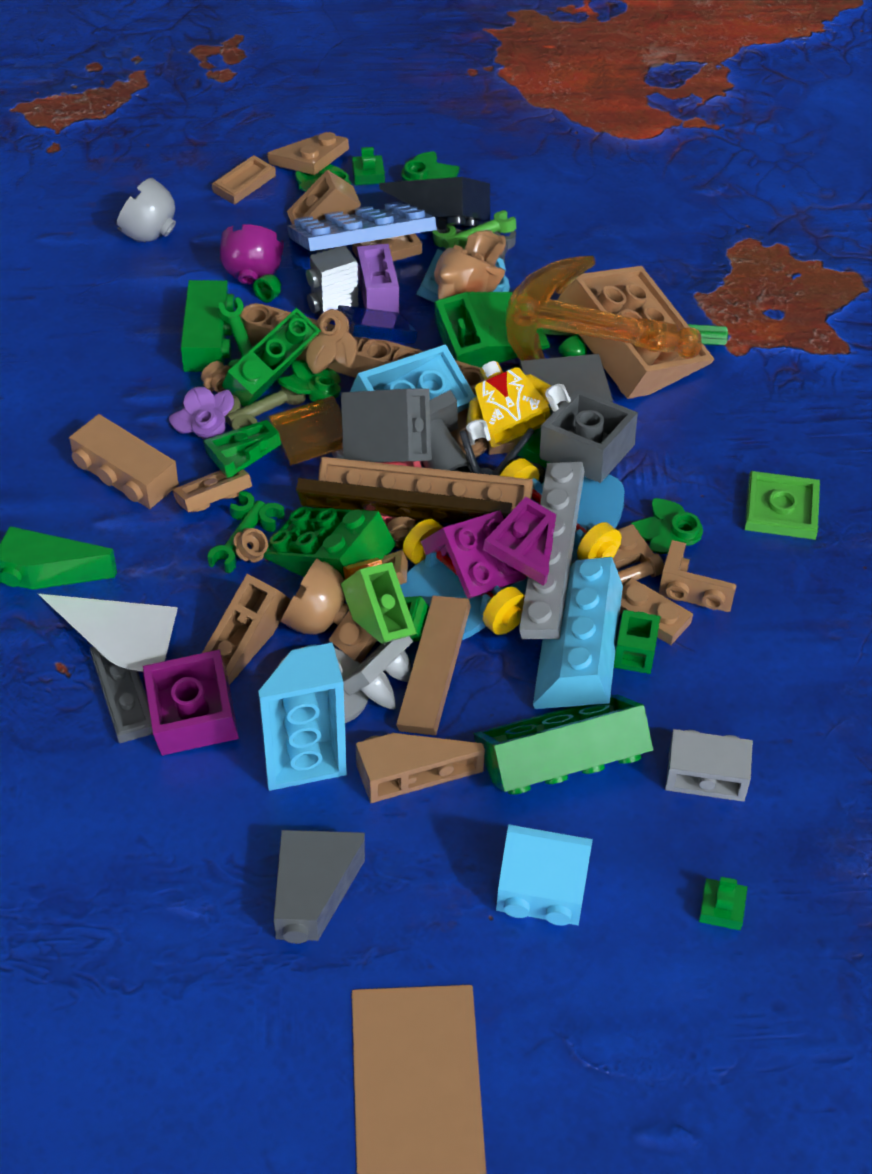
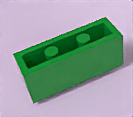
[181,280,235,372]

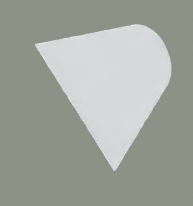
[38,594,178,671]

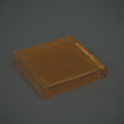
[269,396,343,465]

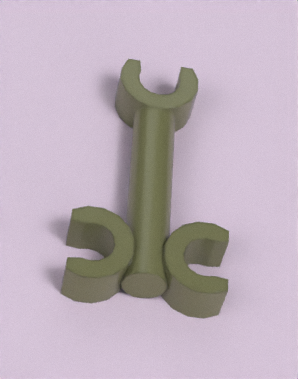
[225,386,306,431]

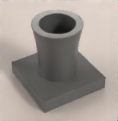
[421,390,471,473]

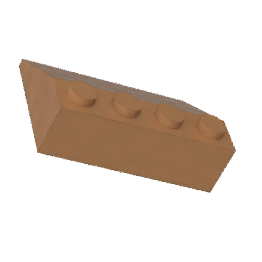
[556,266,714,399]

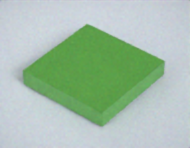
[745,471,820,540]

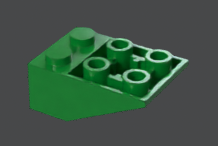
[435,292,550,368]
[263,507,396,579]

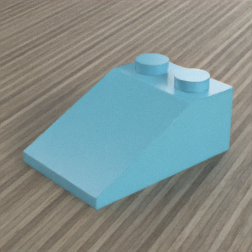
[350,345,476,413]

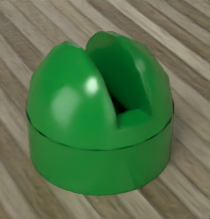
[253,274,281,302]
[558,335,587,357]

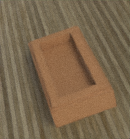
[212,155,276,205]

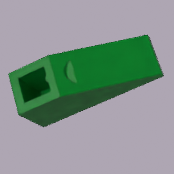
[222,308,321,407]

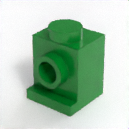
[614,610,661,674]

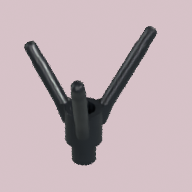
[459,428,534,476]

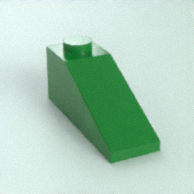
[0,526,117,590]

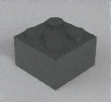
[540,389,638,483]

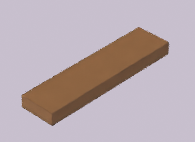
[396,595,471,735]

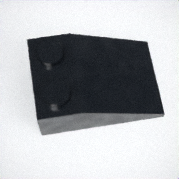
[379,177,490,228]

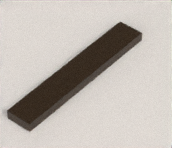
[296,478,513,524]

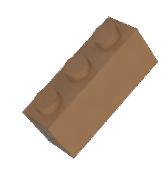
[69,414,179,509]

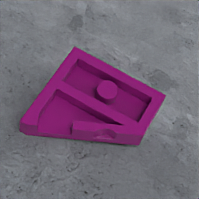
[483,496,557,586]

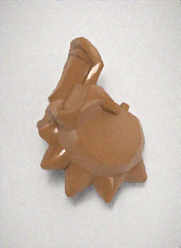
[434,230,506,300]

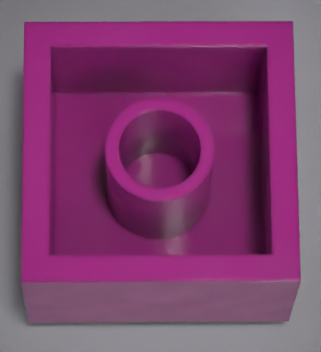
[143,649,239,756]

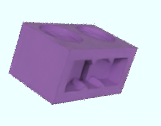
[357,244,399,319]

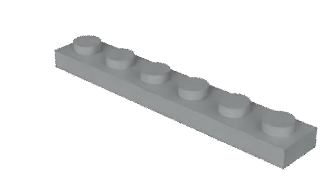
[519,462,585,639]

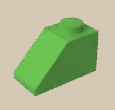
[340,562,417,644]

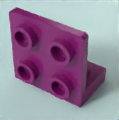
[421,510,527,599]

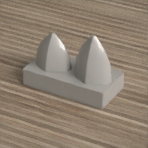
[343,637,413,710]

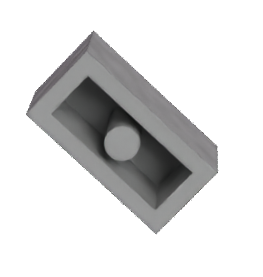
[665,729,753,802]

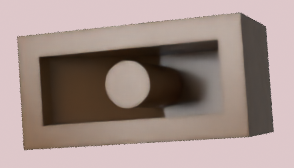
[287,169,361,224]

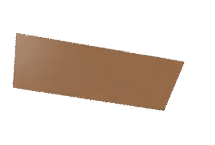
[352,985,487,1174]

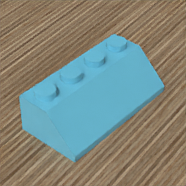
[533,557,623,709]
[258,643,347,791]

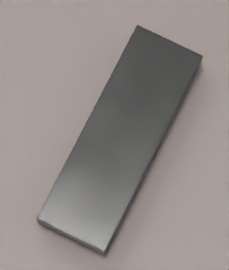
[90,646,153,744]

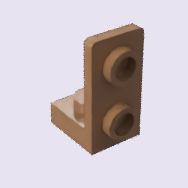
[659,540,736,612]

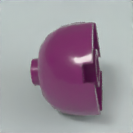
[220,224,284,285]

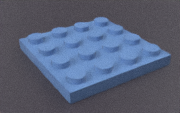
[287,201,437,251]

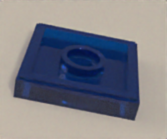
[337,305,418,344]

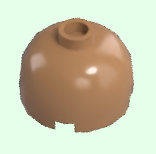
[281,559,349,635]

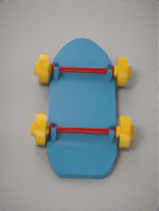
[400,458,625,640]

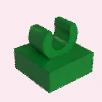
[352,147,385,185]
[699,877,748,930]

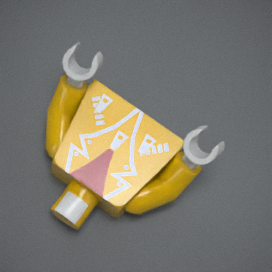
[466,361,571,449]

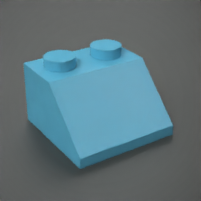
[496,825,593,926]

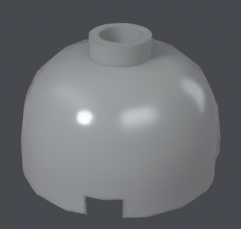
[116,178,176,242]

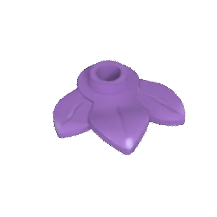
[169,387,234,440]

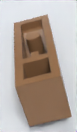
[202,574,291,685]
[356,733,485,803]

